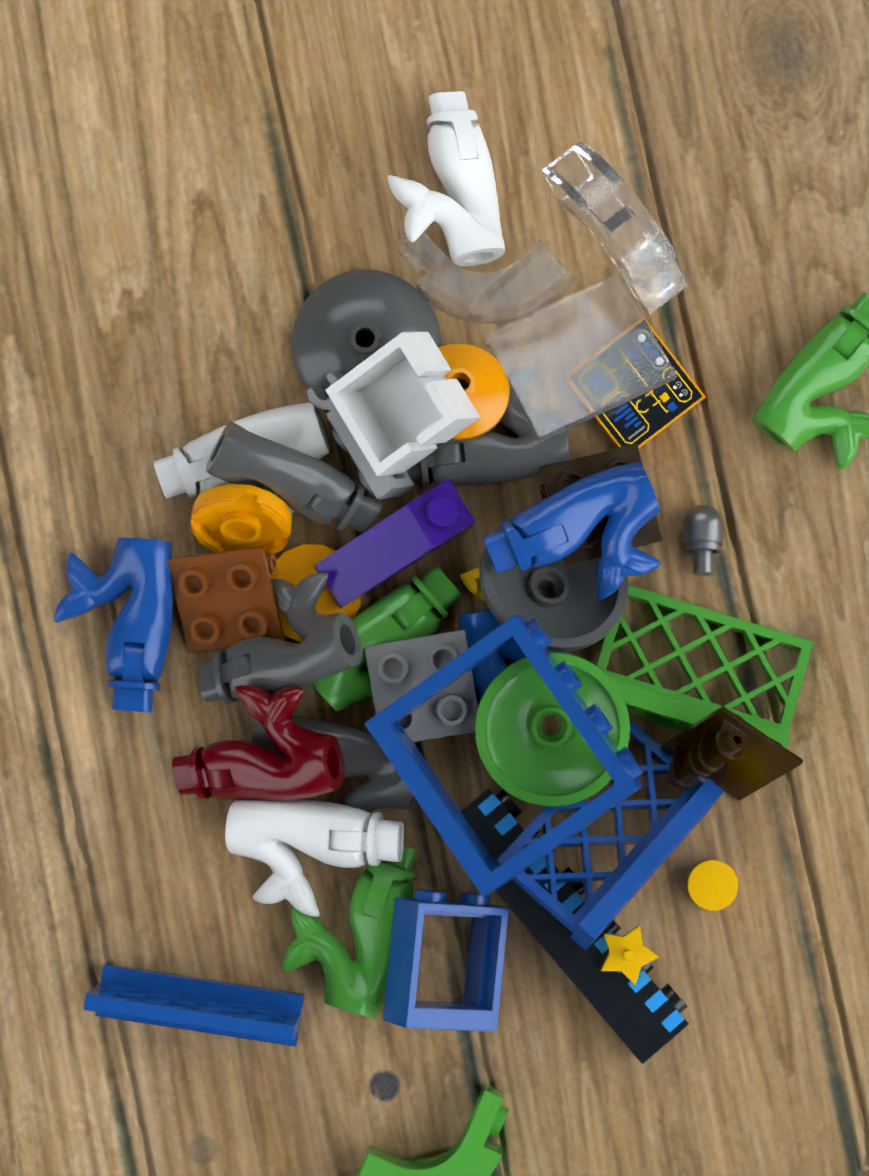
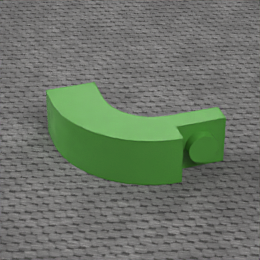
[357,1083,509,1176]

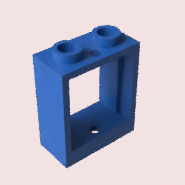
[383,889,509,1031]

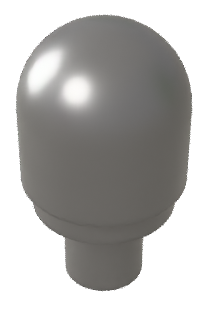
[683,505,723,576]

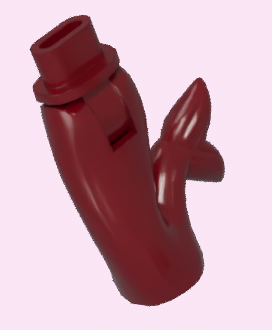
[172,685,345,801]

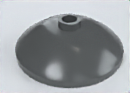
[291,270,441,398]
[479,513,628,652]

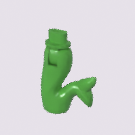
[752,292,869,470]
[312,565,462,712]
[282,846,418,1019]

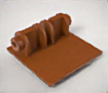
[167,547,285,653]

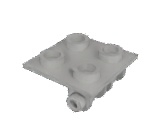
[364,630,478,742]

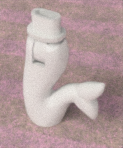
[388,91,505,267]
[154,402,330,513]
[225,799,404,917]

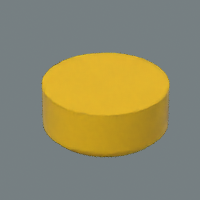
[686,859,738,911]

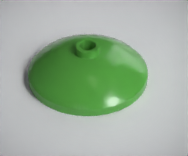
[475,652,630,807]

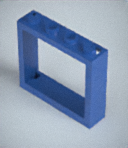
[364,614,644,897]

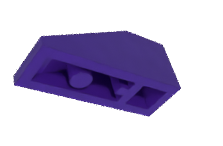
[314,479,476,609]

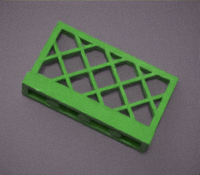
[596,585,813,749]

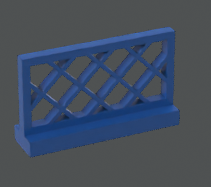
[496,719,724,951]
[84,964,305,1047]

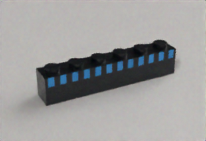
[461,788,689,1064]

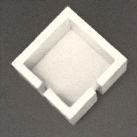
[325,332,481,477]

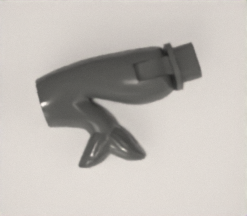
[406,369,570,487]
[206,421,382,533]
[198,572,362,704]
[251,716,427,813]

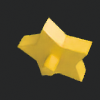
[601,925,659,986]

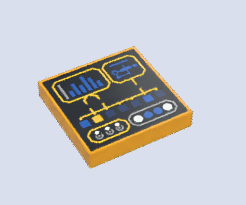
[565,318,706,449]

